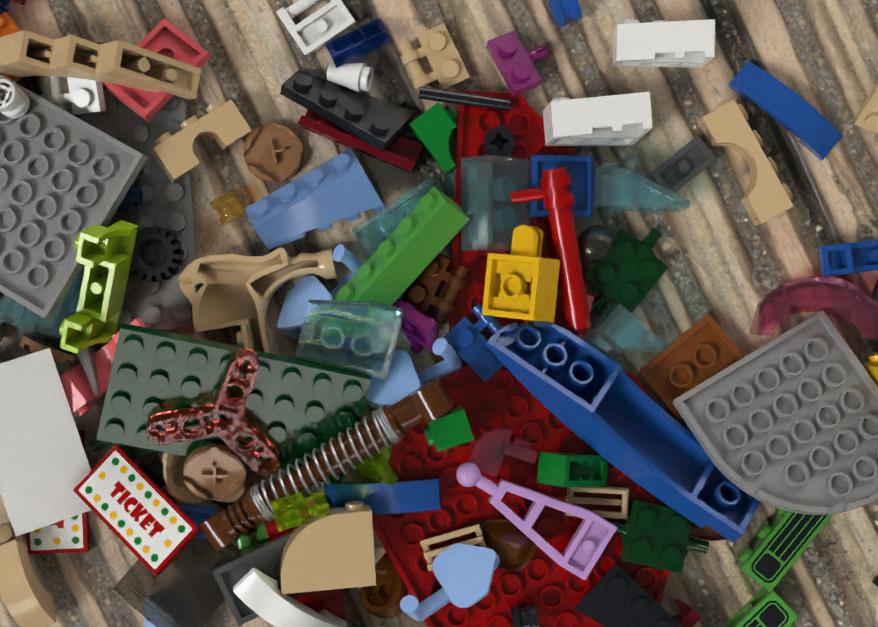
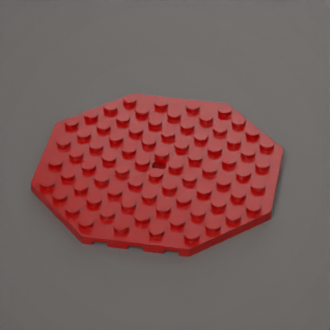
[372,364,671,627]

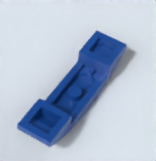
[728,61,842,160]
[819,240,878,277]
[323,478,442,514]

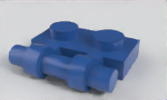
[443,302,504,382]

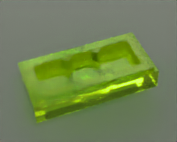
[355,451,399,486]

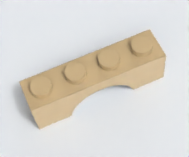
[697,99,794,226]

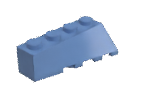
[245,148,386,249]

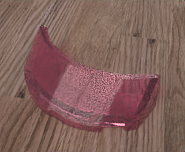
[750,276,878,340]

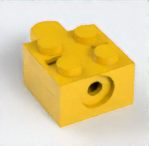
[482,225,560,322]

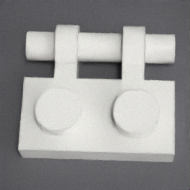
[45,76,106,115]

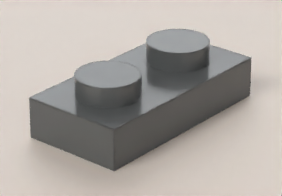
[649,136,717,197]

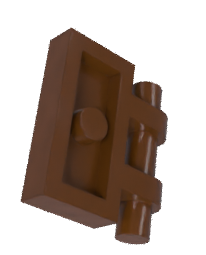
[401,253,470,324]

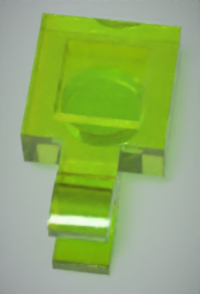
[271,492,331,531]

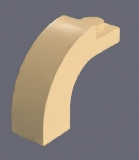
[0,523,56,627]

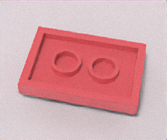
[102,18,210,122]

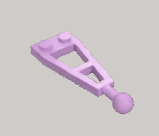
[456,462,617,580]

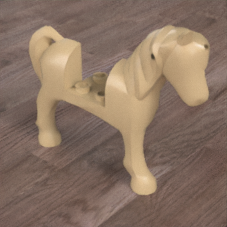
[162,248,362,504]

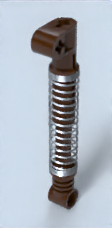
[199,377,454,551]

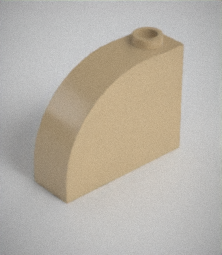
[280,501,376,594]

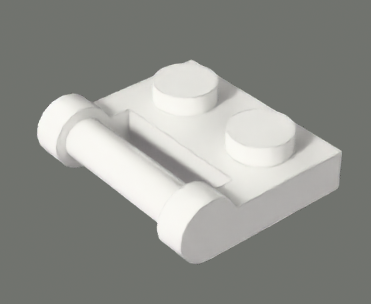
[276,0,356,58]

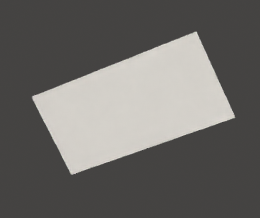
[0,348,91,537]

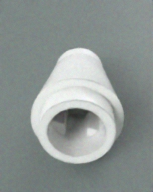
[327,63,374,93]

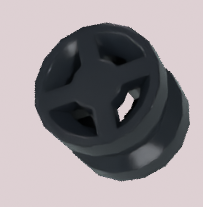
[484,127,515,160]
[510,602,539,627]

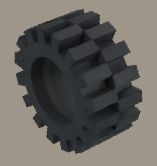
[129,226,184,282]

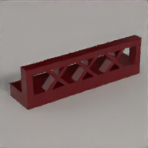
[298,110,424,174]

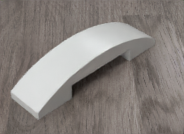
[233,567,347,627]

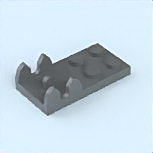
[212,528,308,626]

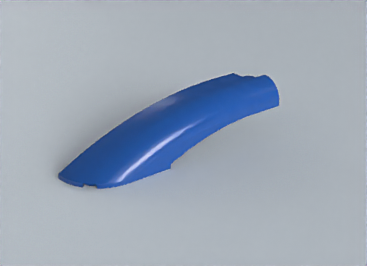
[485,321,761,542]

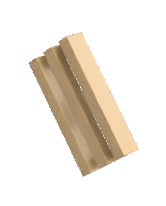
[565,486,629,519]
[420,523,487,571]

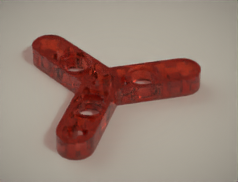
[146,348,279,476]

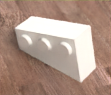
[612,19,715,68]
[543,92,653,146]

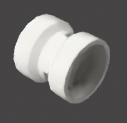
[0,79,30,119]

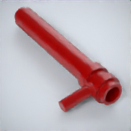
[510,167,591,336]

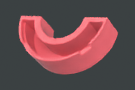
[59,318,147,418]

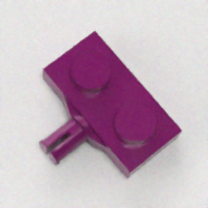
[486,30,549,97]
[387,298,439,354]

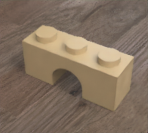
[151,99,252,182]

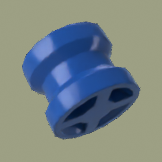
[548,0,582,28]

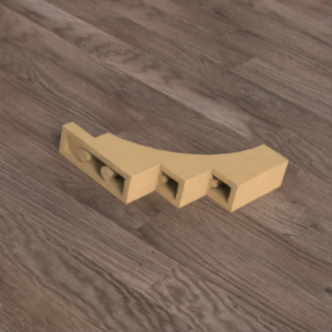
[0,30,201,100]

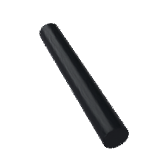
[418,86,511,112]

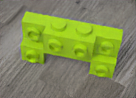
[59,220,138,354]

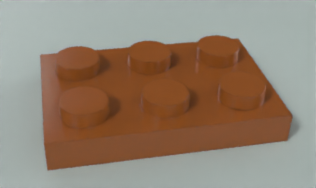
[637,314,744,418]

